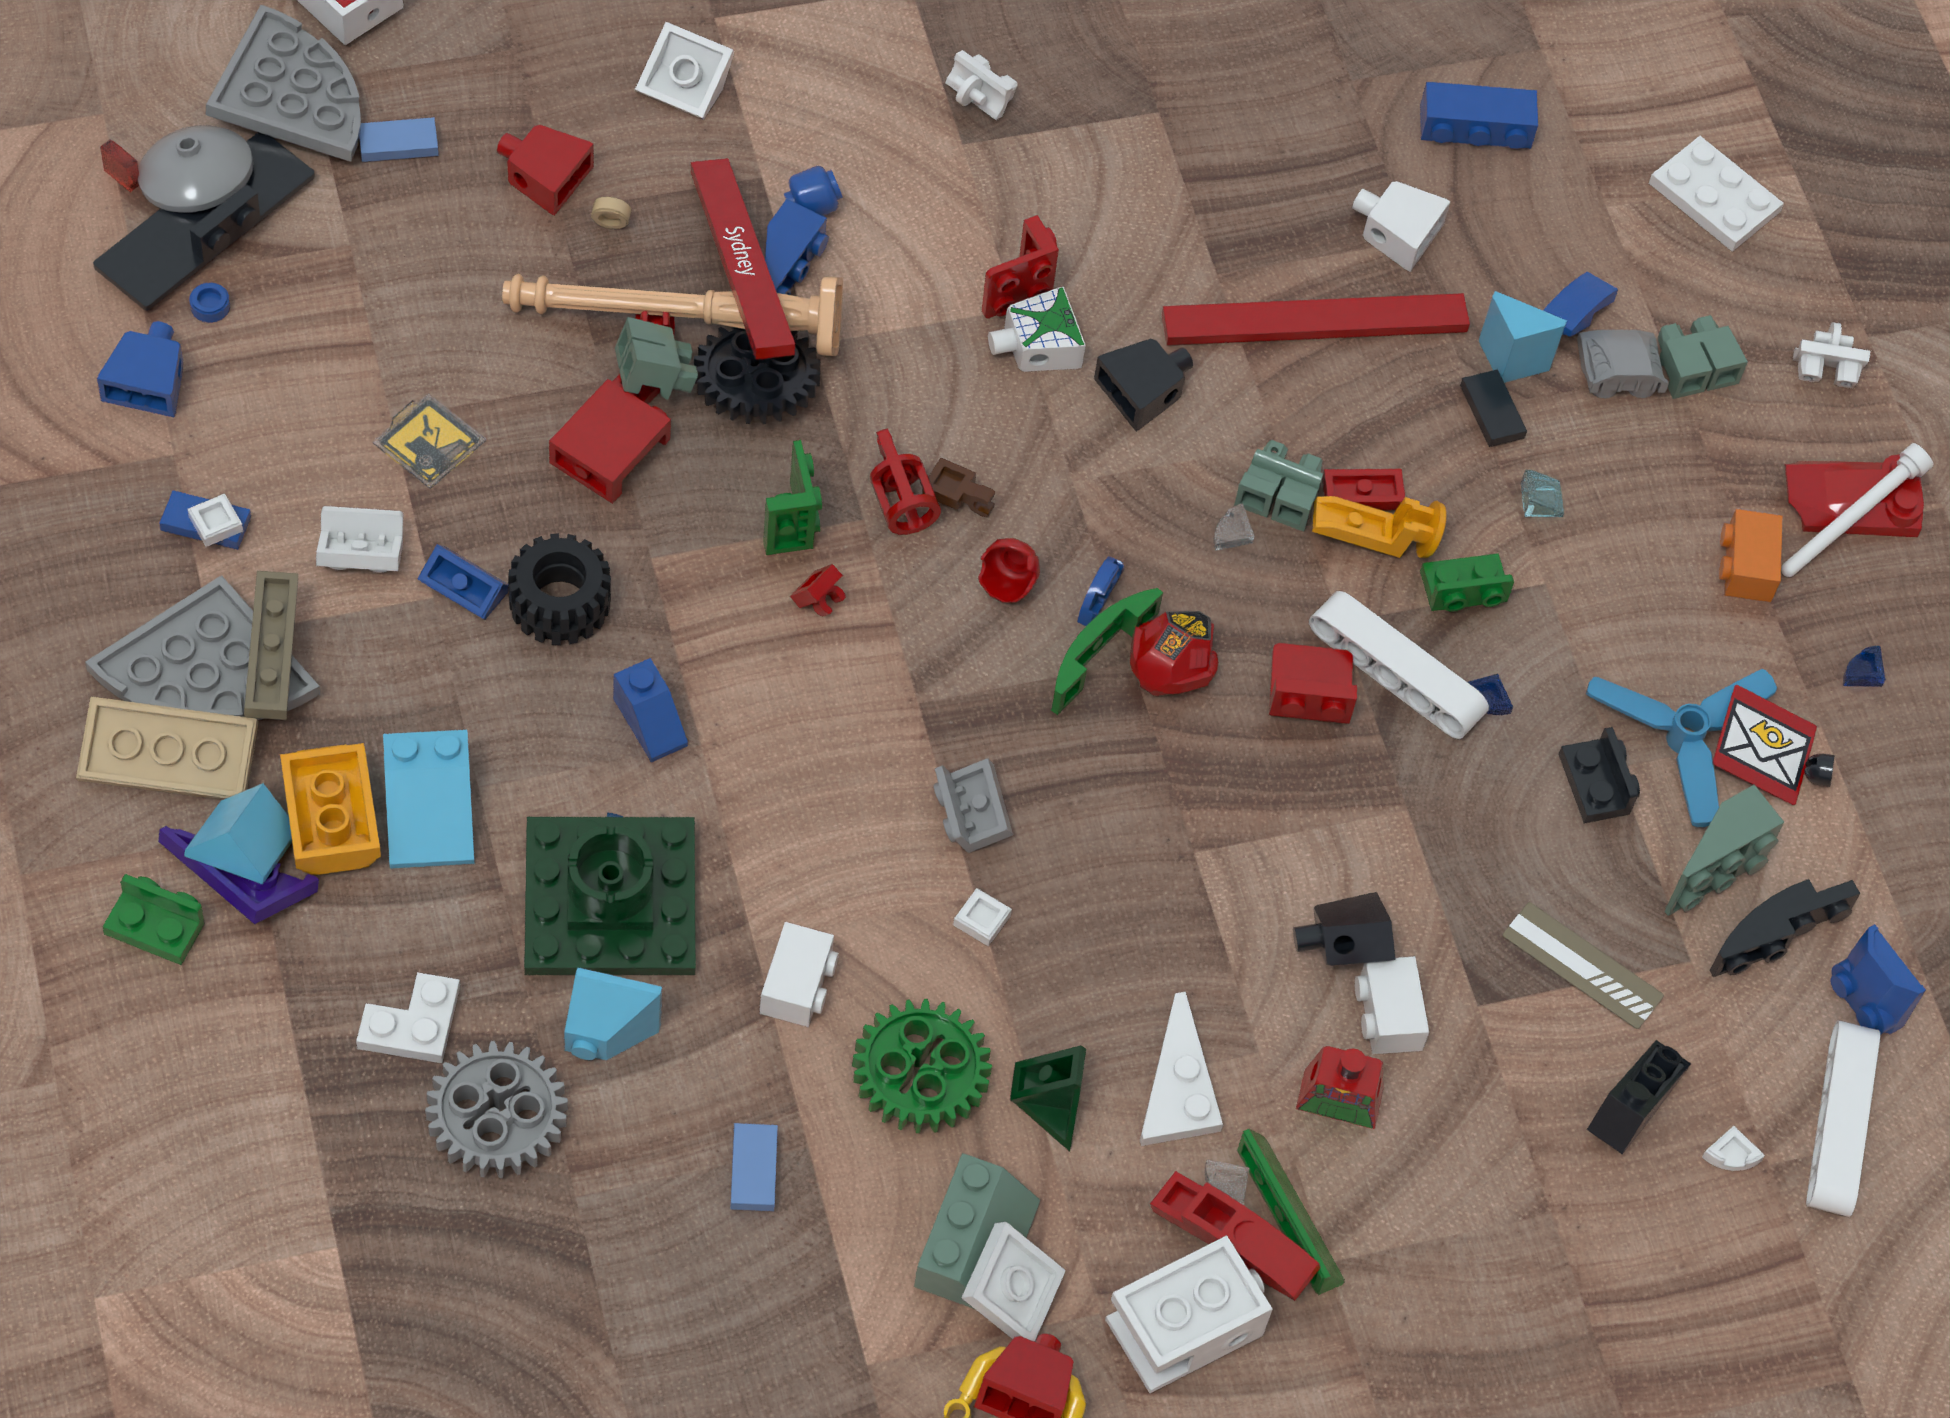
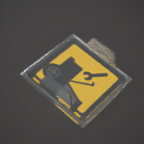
[373,394,486,489]

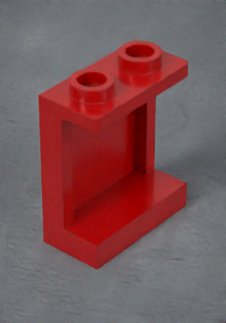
[549,379,671,504]

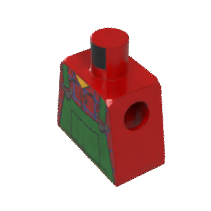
[1296,1046,1384,1129]

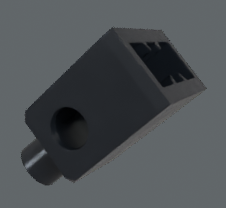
[1094,339,1193,431]
[1293,892,1396,966]

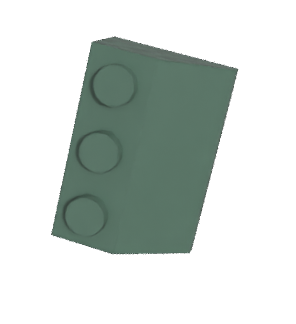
[914,1153,1040,1309]

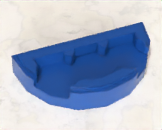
[1077,556,1124,626]

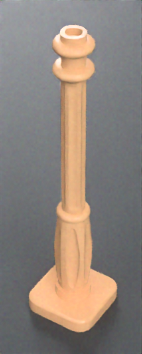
[502,274,843,356]

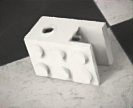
[1105,1236,1273,1393]

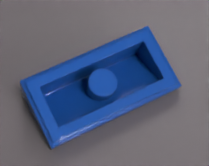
[417,544,509,620]

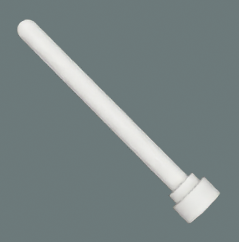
[1781,443,1933,577]

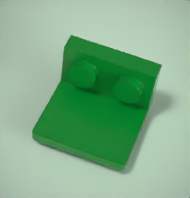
[763,440,822,555]

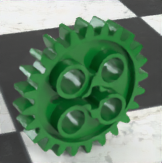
[852,999,992,1133]

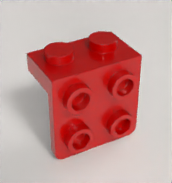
[982,215,1059,319]
[1269,643,1357,724]

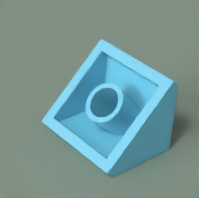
[1479,291,1567,383]
[184,783,292,884]

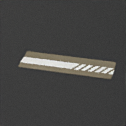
[1503,902,1664,1029]

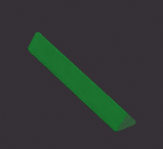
[1237,1129,1345,1295]

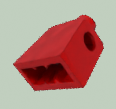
[497,125,594,216]

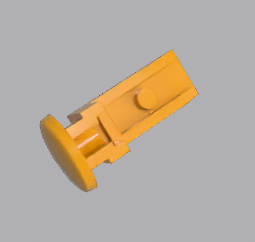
[1312,496,1447,558]

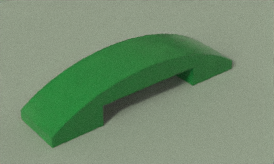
[1051,588,1163,715]

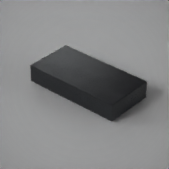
[1460,369,1527,447]

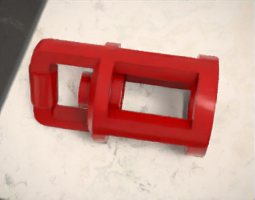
[870,428,941,535]

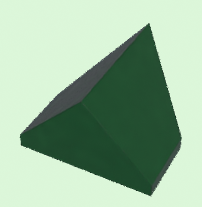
[1010,1045,1086,1152]

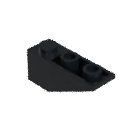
[1587,1040,1691,1154]

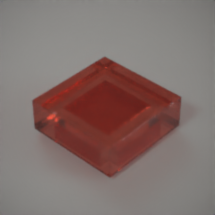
[100,139,139,192]

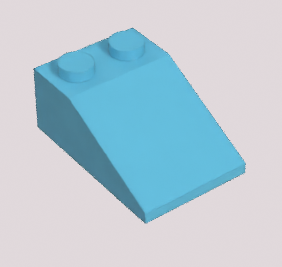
[383,730,474,868]

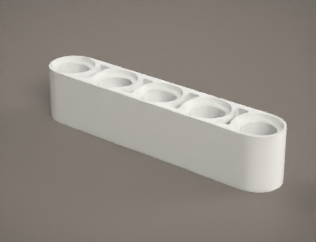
[1309,591,1489,739]
[1806,1020,1880,1217]

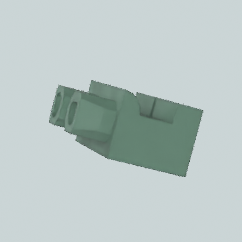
[1658,315,1748,399]
[615,317,698,400]
[1234,440,1324,532]

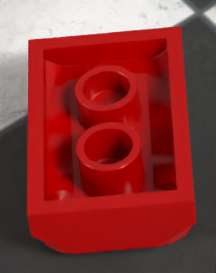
[1785,454,1924,537]

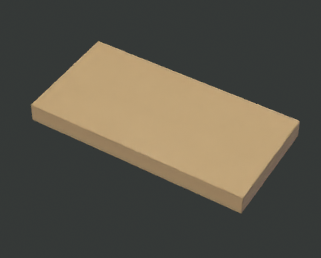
[76,697,259,800]

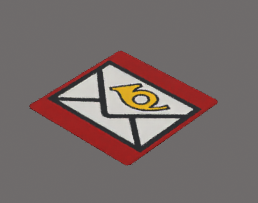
[1713,685,1817,805]

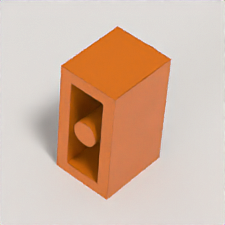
[1719,509,1783,602]

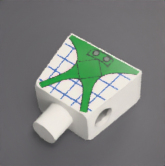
[988,287,1086,372]

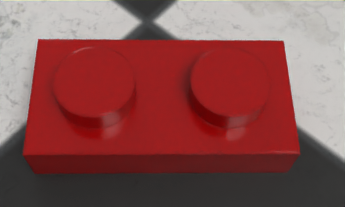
[1322,469,1405,510]

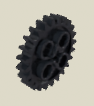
[694,327,821,425]

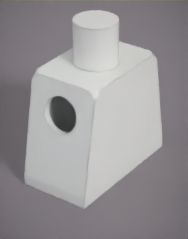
[1352,181,1450,272]

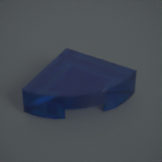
[1843,646,1886,687]
[1467,674,1513,715]

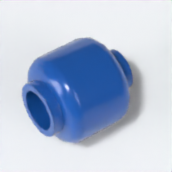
[784,166,843,216]

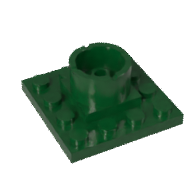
[524,817,696,975]

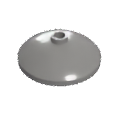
[137,125,254,212]

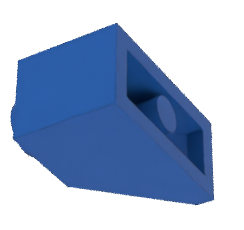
[613,658,688,762]

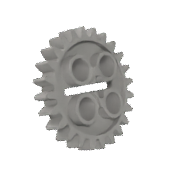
[425,1041,568,1178]

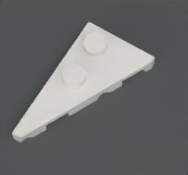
[1140,992,1223,1146]

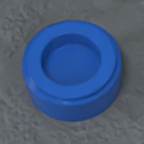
[189,283,230,323]

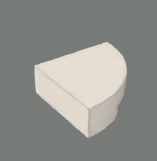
[1702,1126,1765,1171]

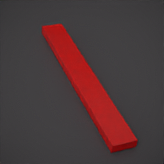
[1162,293,1470,345]

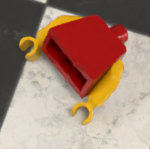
[944,1334,1086,1418]

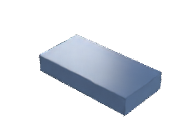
[359,117,439,162]
[730,1123,778,1211]

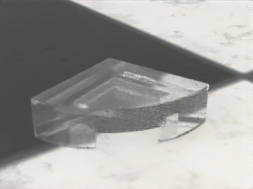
[1214,503,1255,551]
[1204,1160,1249,1205]

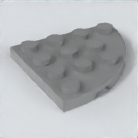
[206,5,361,162]
[85,575,320,720]

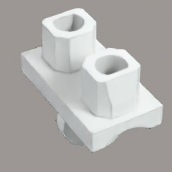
[945,50,1017,120]
[1793,322,1870,388]

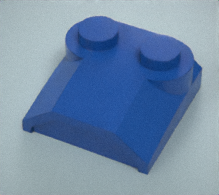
[1830,924,1926,1035]

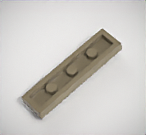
[244,571,298,720]

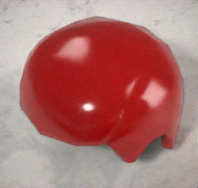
[978,538,1040,603]

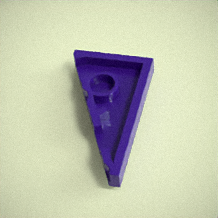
[158,826,319,924]

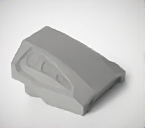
[1577,330,1669,398]

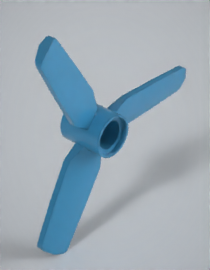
[1586,669,1777,827]

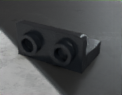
[1558,727,1640,824]

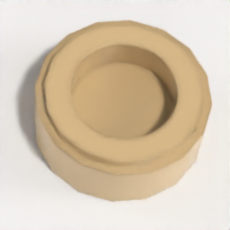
[591,197,631,229]

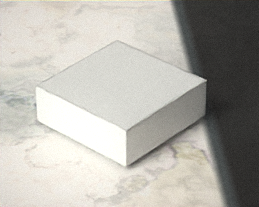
[188,494,243,547]
[953,888,1012,946]

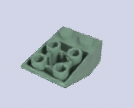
[1664,785,1784,916]

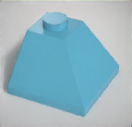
[564,968,662,1060]

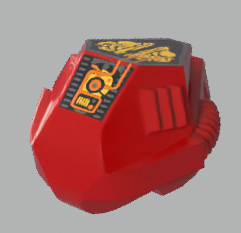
[1130,611,1219,696]

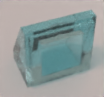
[1520,470,1564,517]

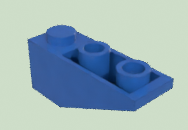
[765,199,829,295]

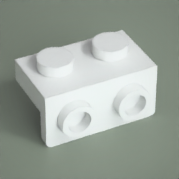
[316,506,403,573]

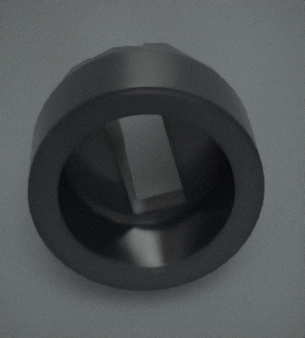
[1804,753,1835,787]

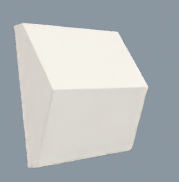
[635,22,734,120]

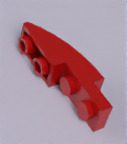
[1150,1171,1321,1301]

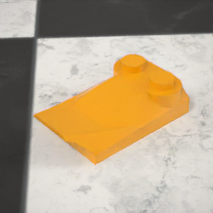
[280,743,381,875]

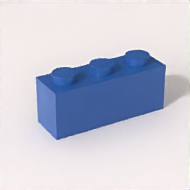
[1420,82,1538,149]

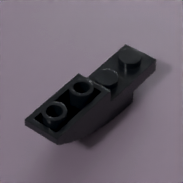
[1710,879,1860,977]

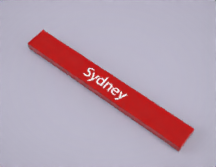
[691,158,795,359]

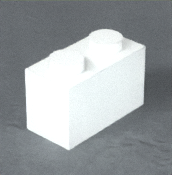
[760,922,839,1027]
[1355,956,1429,1054]

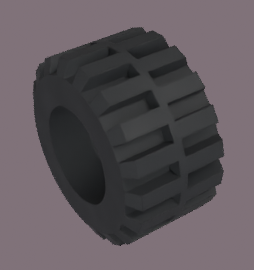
[508,533,611,646]

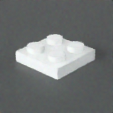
[962,1222,1066,1342]

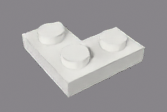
[356,972,460,1063]

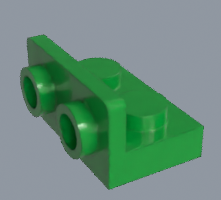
[1420,553,1514,612]
[102,874,205,965]

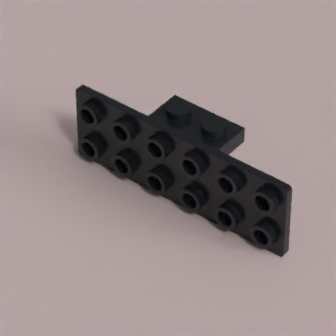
[93,132,315,311]

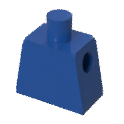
[97,321,183,417]

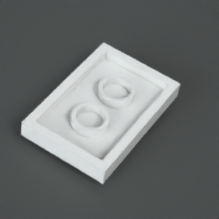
[1649,136,1784,252]

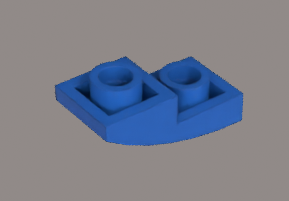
[1543,272,1618,337]

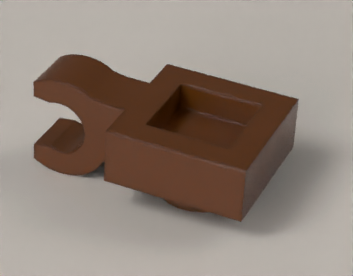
[922,458,995,517]

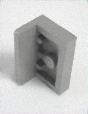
[934,758,1013,853]

